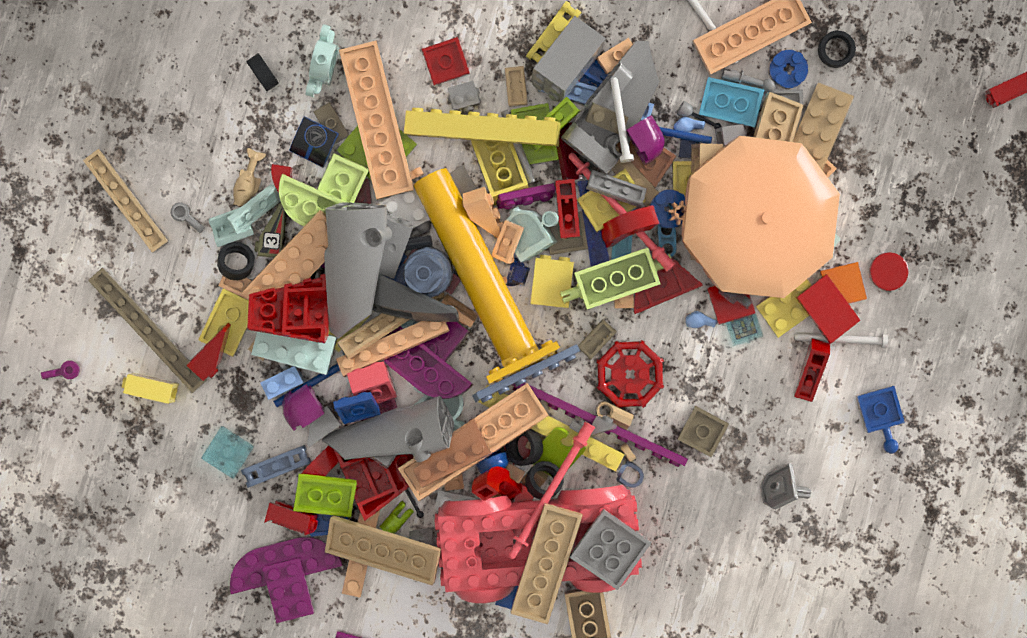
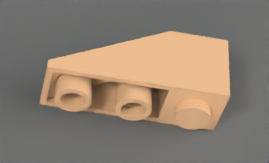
[463,187,504,238]

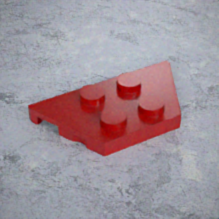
[633,257,703,314]

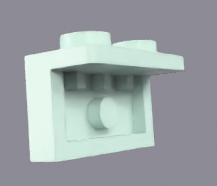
[209,208,254,247]

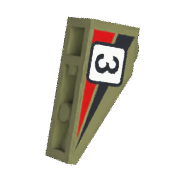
[255,203,287,258]

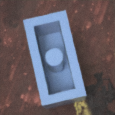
[260,366,305,400]

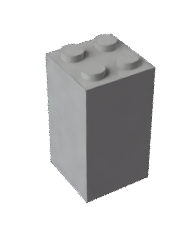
[531,16,606,102]

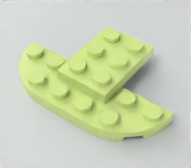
[279,153,369,226]

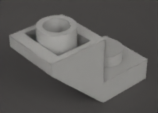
[569,415,617,437]

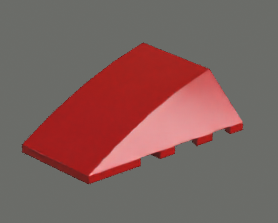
[247,274,329,344]
[334,450,414,521]

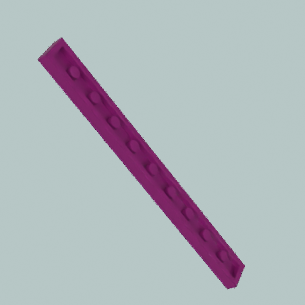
[511,383,688,467]

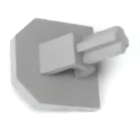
[760,463,811,510]

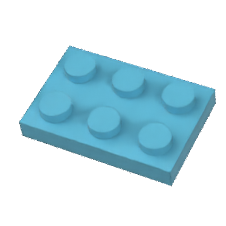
[699,77,765,128]

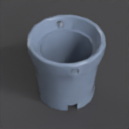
[403,247,454,298]

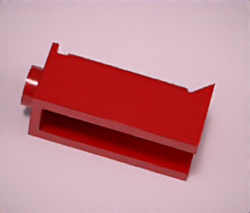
[985,72,1027,108]
[264,501,318,535]

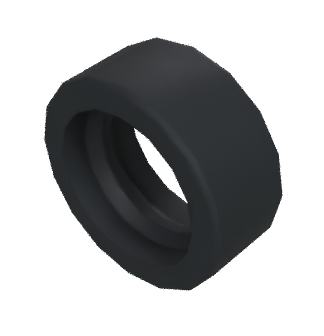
[818,30,856,68]
[246,53,279,91]
[217,242,255,281]
[505,429,543,466]
[525,461,564,500]

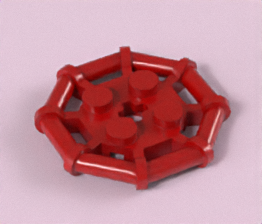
[596,340,664,408]

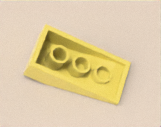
[471,140,529,206]

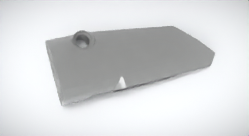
[561,41,659,174]
[324,202,392,339]
[322,396,454,462]

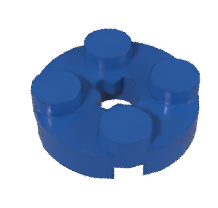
[769,50,808,89]
[650,190,686,229]

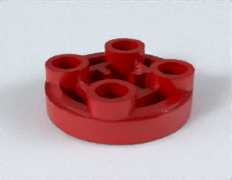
[869,252,909,291]

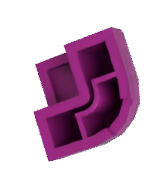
[626,115,665,166]
[282,384,325,431]

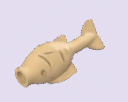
[233,148,266,207]

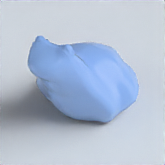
[674,117,705,133]
[685,311,718,328]

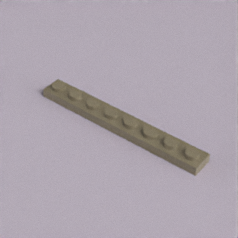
[88,267,207,393]

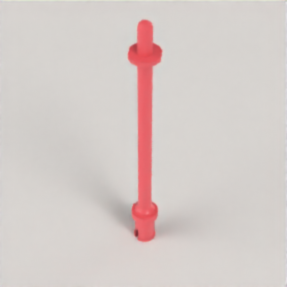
[569,153,676,272]
[508,422,595,559]

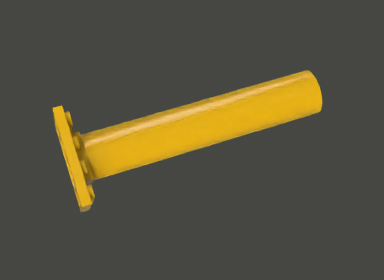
[413,168,561,385]

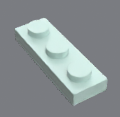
[227,184,281,235]

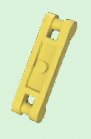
[526,1,582,63]

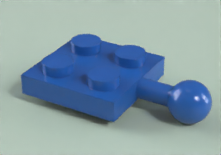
[856,386,905,454]

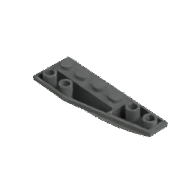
[372,272,459,322]

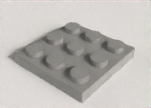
[570,509,652,590]

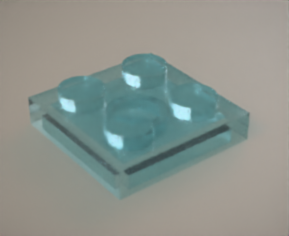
[201,426,254,479]

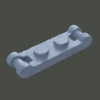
[241,445,311,488]

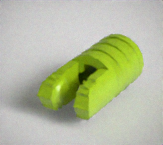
[379,501,414,534]

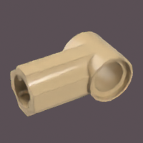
[595,401,634,430]

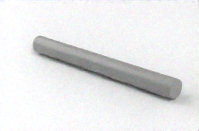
[501,110,536,184]

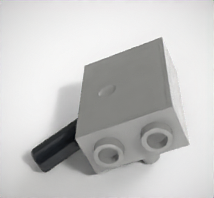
[379,213,433,279]

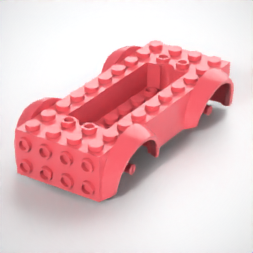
[435,484,642,603]

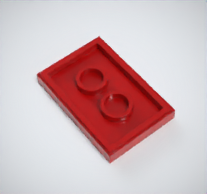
[795,274,861,344]

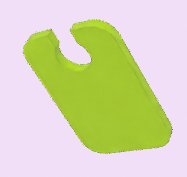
[533,427,586,477]

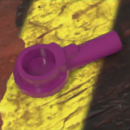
[41,361,80,379]

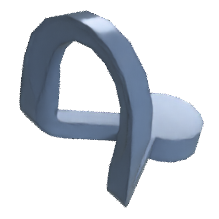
[616,461,644,488]

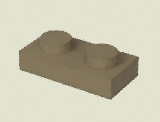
[585,102,628,135]

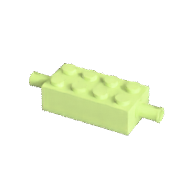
[560,248,672,310]

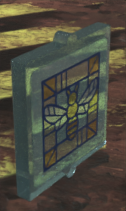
[726,313,763,346]

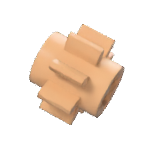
[667,201,686,225]

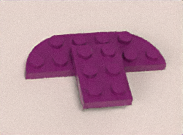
[379,322,474,399]
[230,536,343,623]

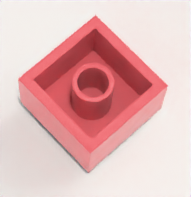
[347,361,397,404]

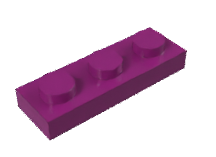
[496,183,556,209]

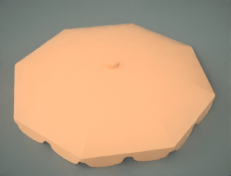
[681,136,840,298]

